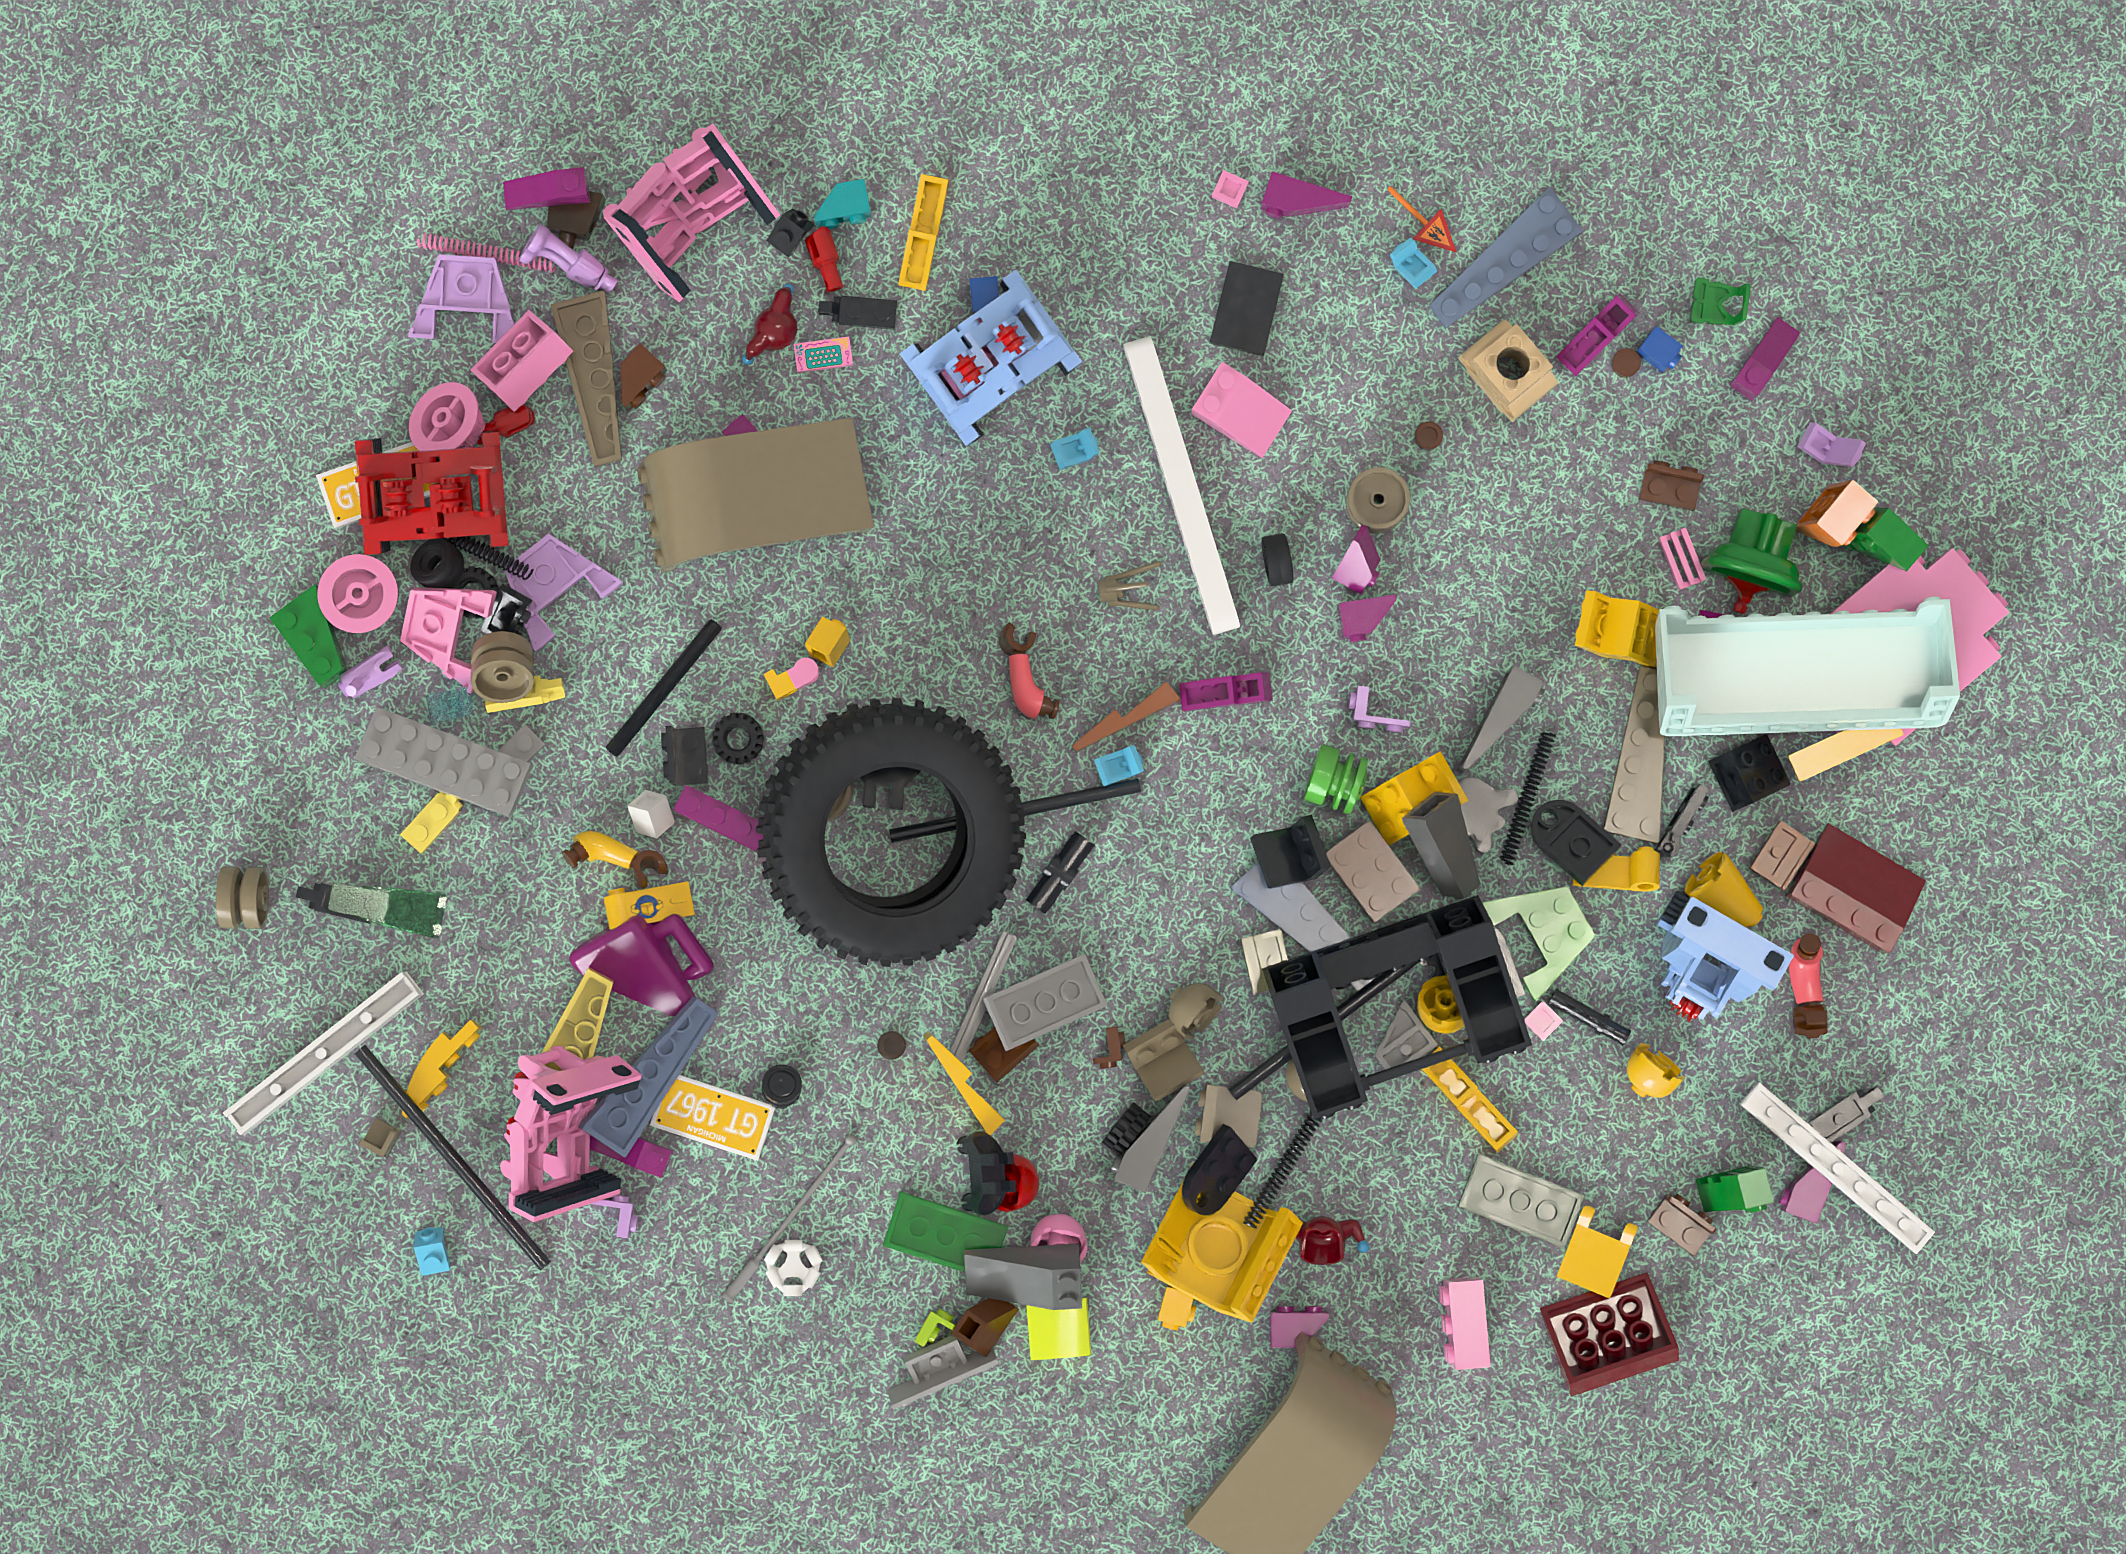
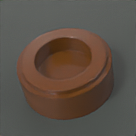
[1611,348,1641,378]
[1414,421,1443,450]

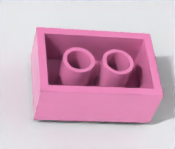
[470,310,573,412]
[1439,1277,1491,1370]

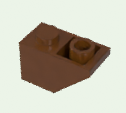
[621,343,667,411]
[951,1298,1019,1357]

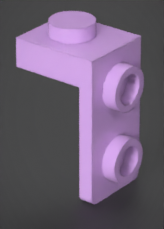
[1797,422,1866,467]
[1348,686,1411,733]
[591,1195,638,1238]

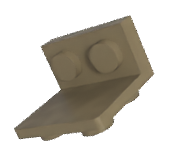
[1123,1019,1204,1101]

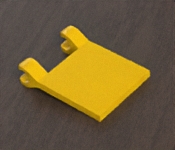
[1557,1206,1638,1298]

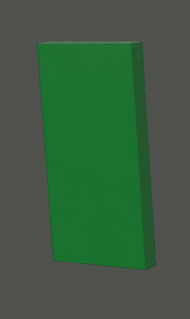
[883,1191,1009,1272]

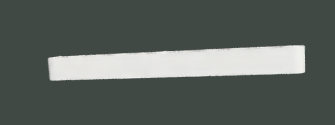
[1123,336,1240,635]

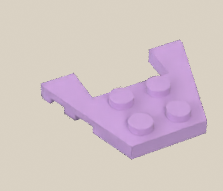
[408,254,515,343]
[505,534,623,652]

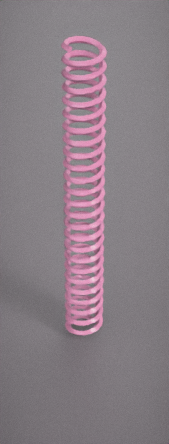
[417,232,557,273]

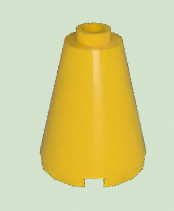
[1684,851,1763,927]

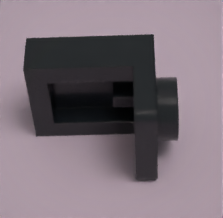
[766,209,814,257]

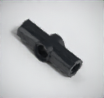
[1026,831,1095,914]

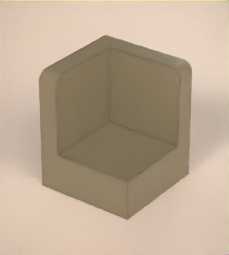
[358,1118,402,1157]

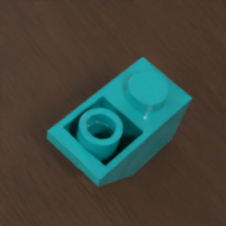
[814,179,872,229]

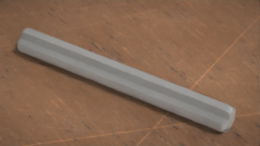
[950,931,1017,1063]

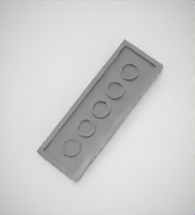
[354,707,533,818]

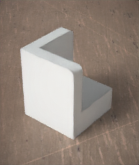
[627,790,674,839]

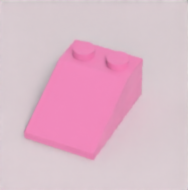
[1191,362,1292,458]

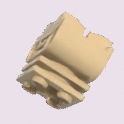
[1458,319,1558,423]

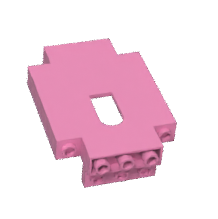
[1829,548,2010,746]

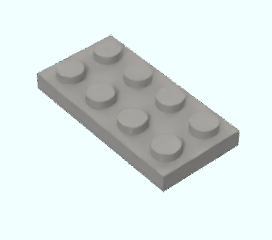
[983,954,1108,1051]

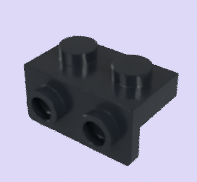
[481,584,533,636]

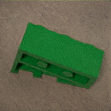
[1843,507,1929,571]
[269,584,348,689]
[1695,1165,1774,1213]

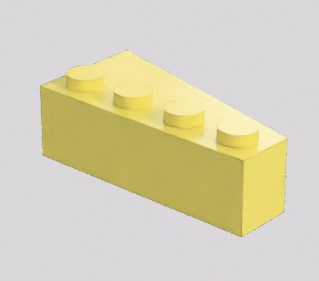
[541,967,614,1071]

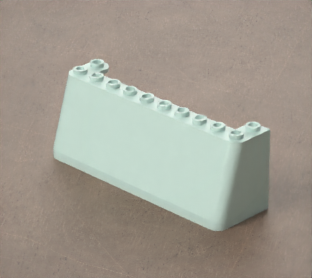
[1655,597,1960,736]

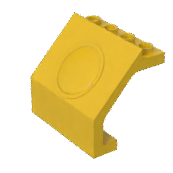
[1141,1163,1303,1323]

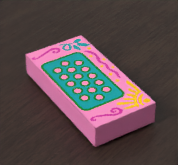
[794,336,853,373]

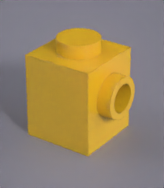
[805,617,851,667]
[1157,1285,1197,1331]

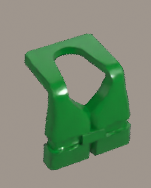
[1690,277,1751,325]

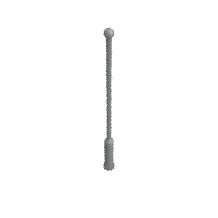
[721,1134,856,1303]

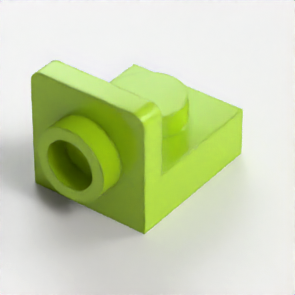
[914,1308,956,1347]

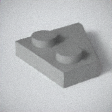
[1375,1001,1438,1069]

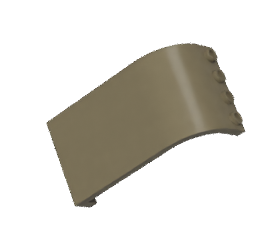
[637,417,874,573]
[1183,1332,1397,1554]

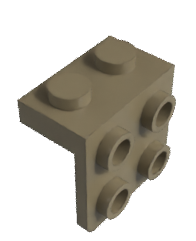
[1194,1084,1262,1148]

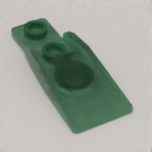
[328,883,447,938]

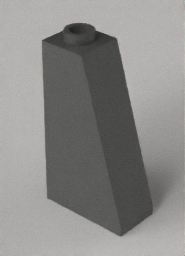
[1402,792,1481,899]

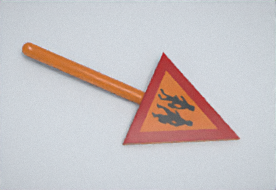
[1387,186,1457,253]

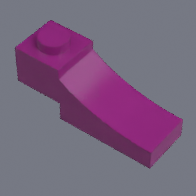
[1556,293,1640,376]
[1179,672,1273,712]
[590,1135,674,1178]

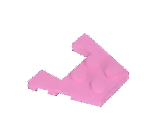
[400,587,497,694]

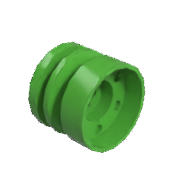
[1304,744,1368,815]

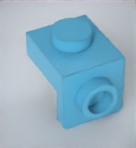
[1390,238,1437,289]
[1050,428,1099,470]
[1094,745,1144,786]
[414,1227,450,1276]

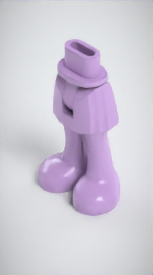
[519,224,617,294]

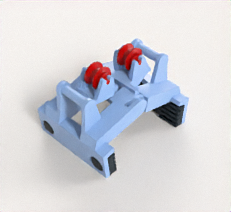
[900,270,1082,446]
[1658,890,1794,1022]

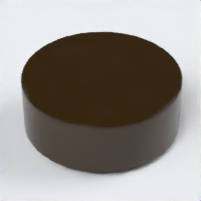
[877,1031,906,1060]

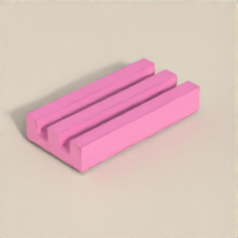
[1658,527,1707,590]

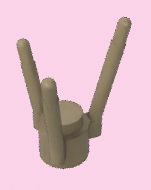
[1099,561,1161,610]

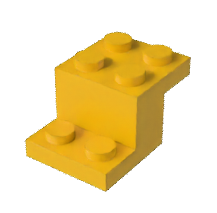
[1575,590,1659,668]
[1360,751,1469,846]

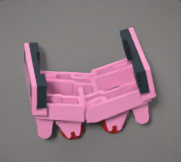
[603,124,780,302]
[500,1045,642,1222]

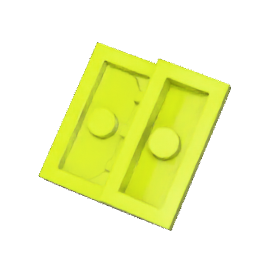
[1026,1298,1092,1360]

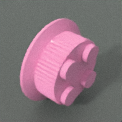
[409,382,485,451]
[318,554,398,633]

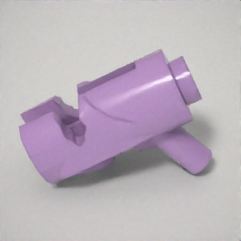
[338,645,403,699]

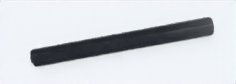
[606,619,722,757]

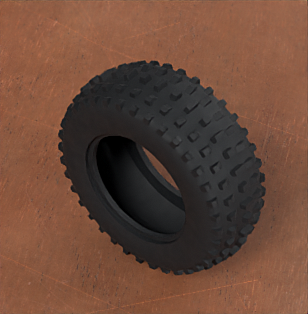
[756,697,1026,967]

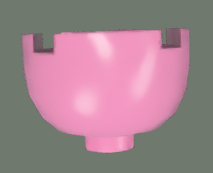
[1030,1214,1087,1262]

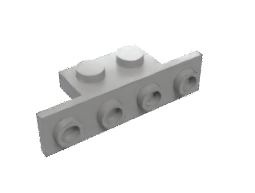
[887,1335,999,1410]

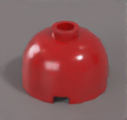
[997,1154,1039,1212]

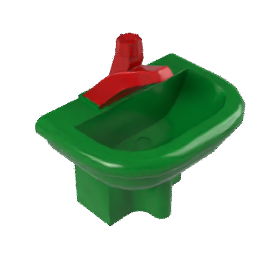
[1700,508,1803,614]

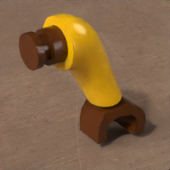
[562,830,668,890]

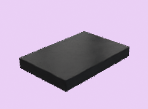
[1209,261,1284,356]

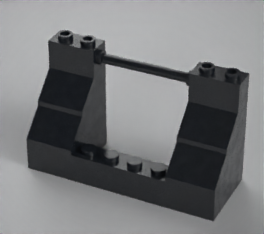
[1262,895,1532,1119]

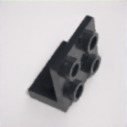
[661,726,709,786]
[1708,734,1791,812]
[1250,815,1331,889]

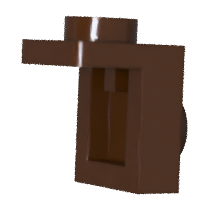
[1093,1026,1126,1069]

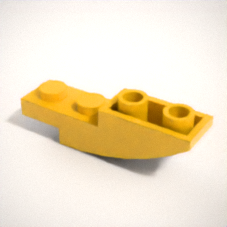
[402,1020,482,1118]

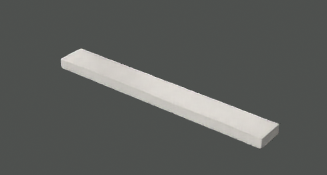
[1740,1082,1935,1254]

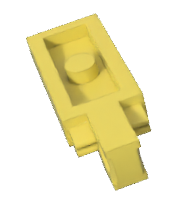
[485,675,565,713]
[400,792,463,854]

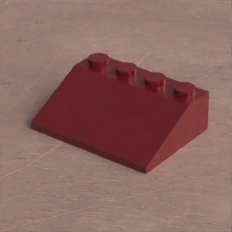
[1785,823,1926,954]
[1540,1272,1679,1397]

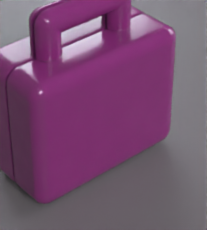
[569,914,714,1016]

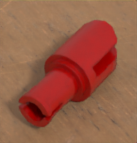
[804,227,844,293]
[477,404,535,445]

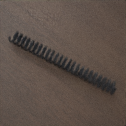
[443,532,534,580]
[1499,732,1556,866]
[1243,1110,1323,1229]

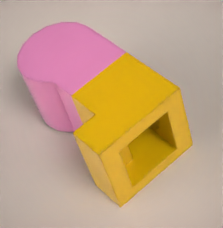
[763,658,820,701]

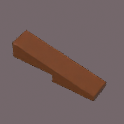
[1072,682,1180,753]

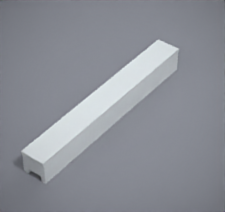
[223,972,424,1136]

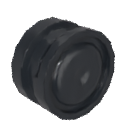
[762,1064,802,1109]

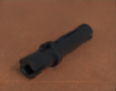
[1548,988,1631,1046]

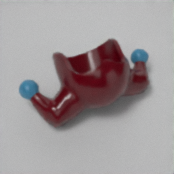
[742,284,798,365]
[1296,1216,1370,1265]

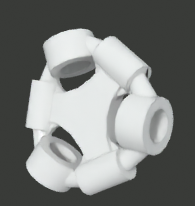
[764,1240,823,1296]

